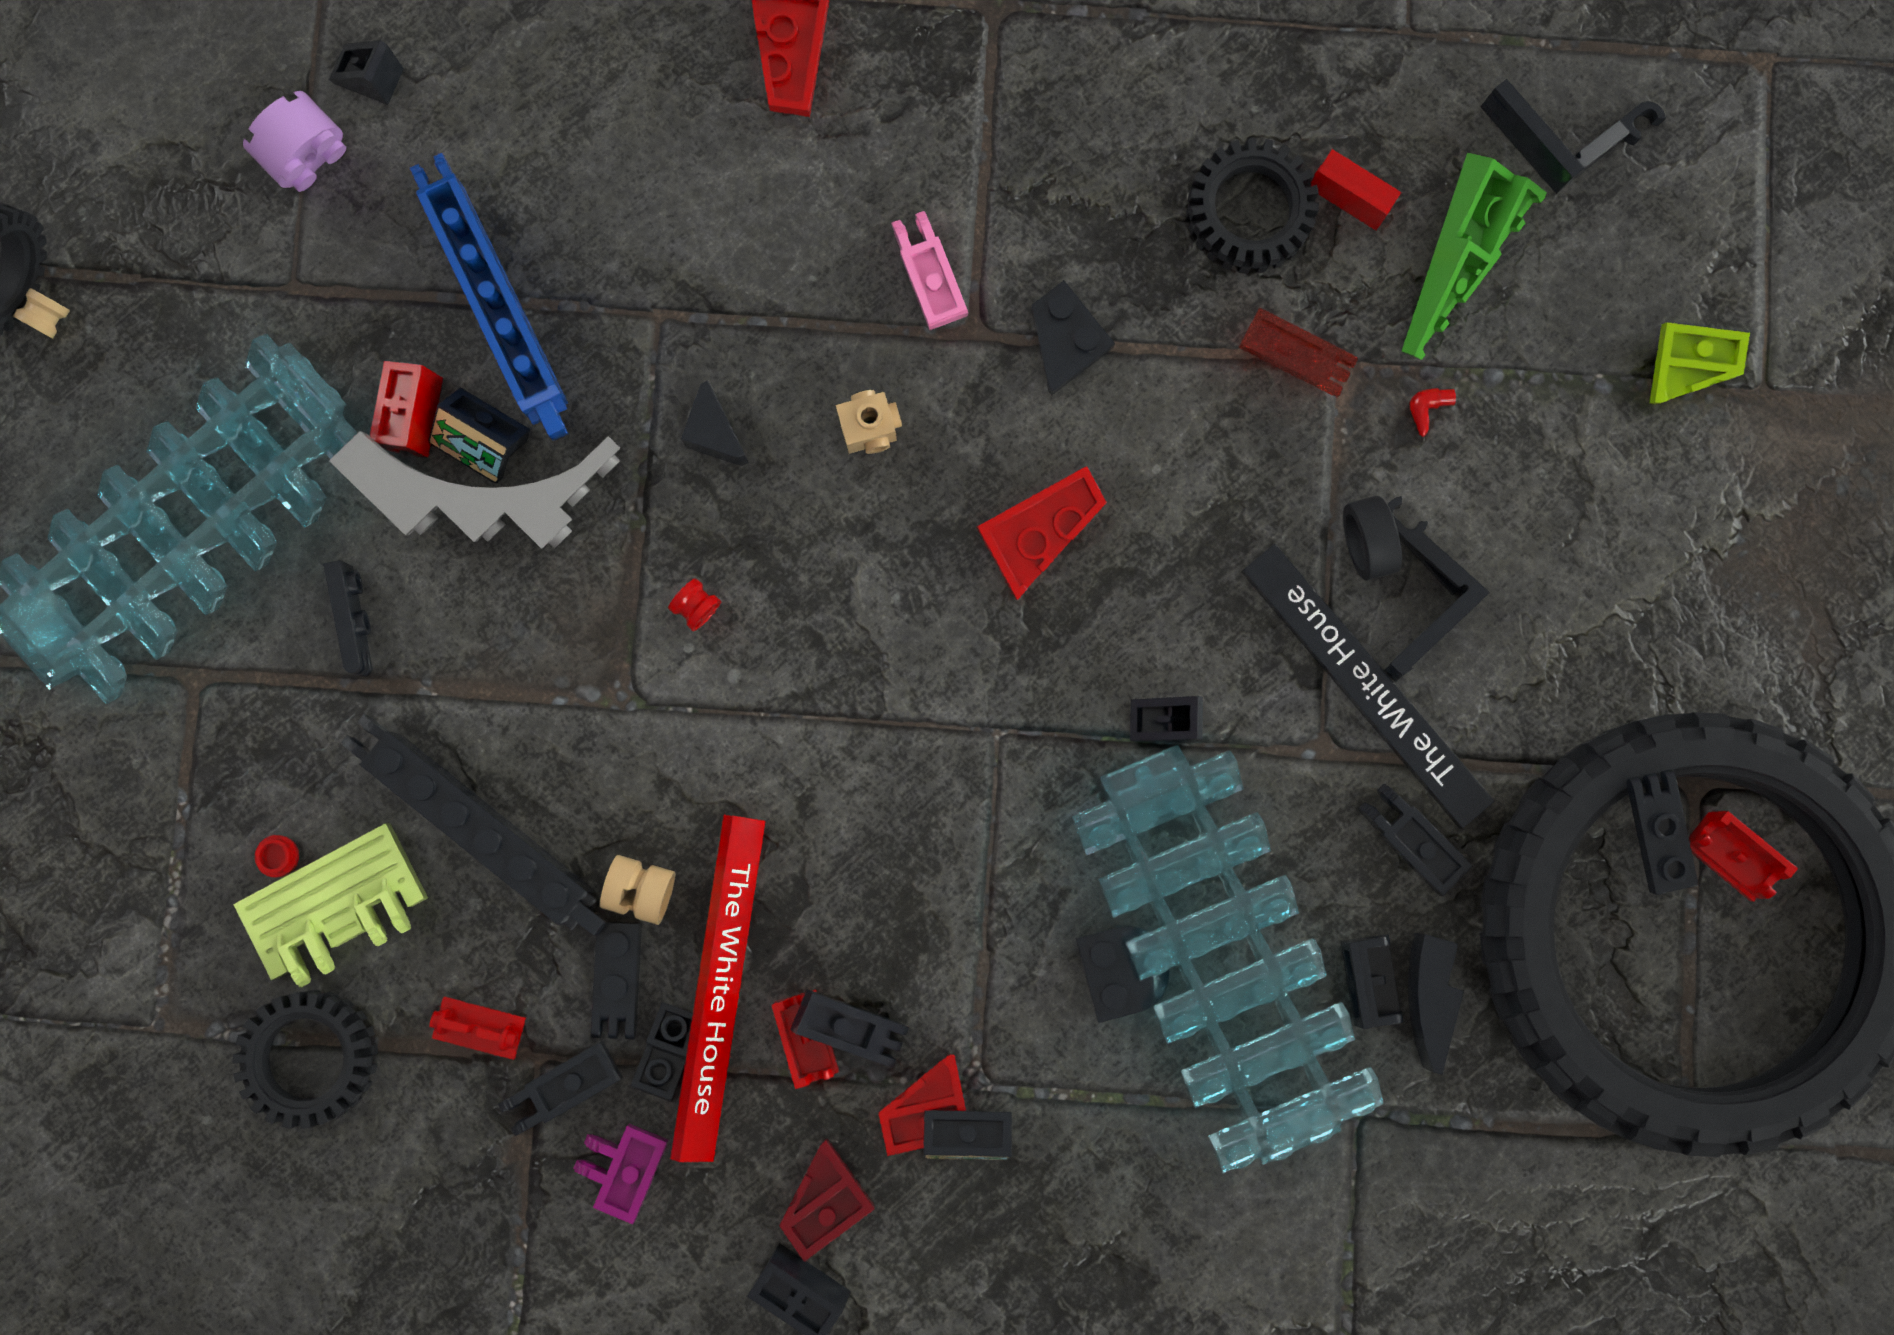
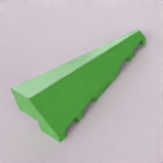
[1402,153,1547,360]

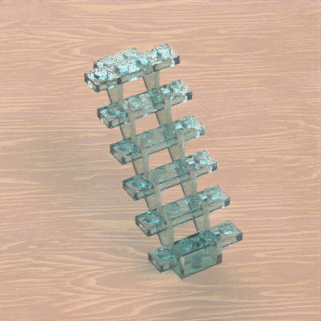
[0,333,357,705]
[1072,745,1383,1173]

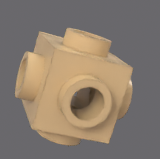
[836,390,902,454]

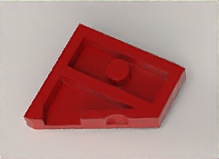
[879,1054,967,1156]

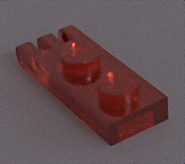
[1238,307,1358,397]

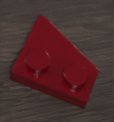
[779,1139,875,1262]

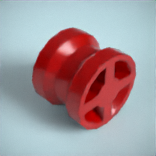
[668,578,721,632]

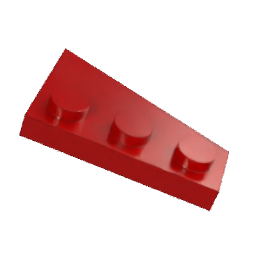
[751,0,829,117]
[976,466,1107,600]

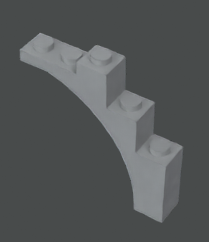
[329,431,620,549]

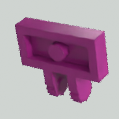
[573,1123,669,1224]

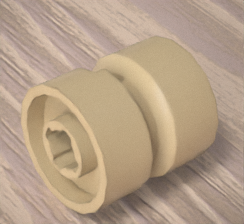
[600,855,676,925]

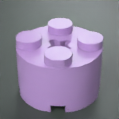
[243,91,346,192]

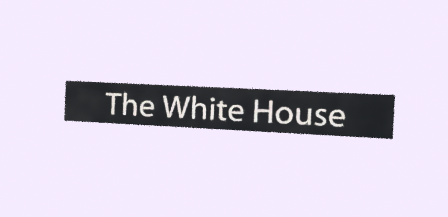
[1241,544,1495,829]

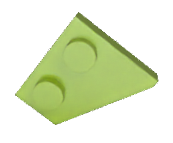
[1649,322,1750,404]

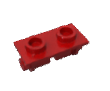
[430,996,526,1060]

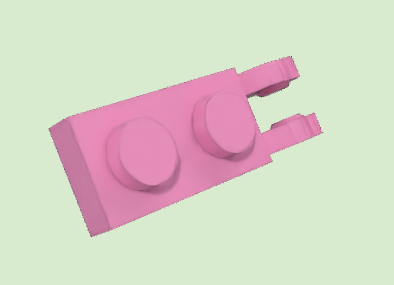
[891,211,968,330]

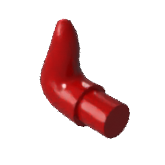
[1409,388,1456,437]

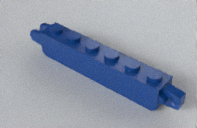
[410,153,569,441]

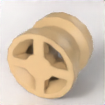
[13,288,70,339]

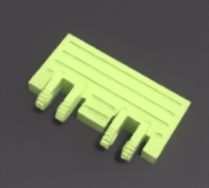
[233,823,428,988]

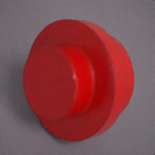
[255,835,299,878]

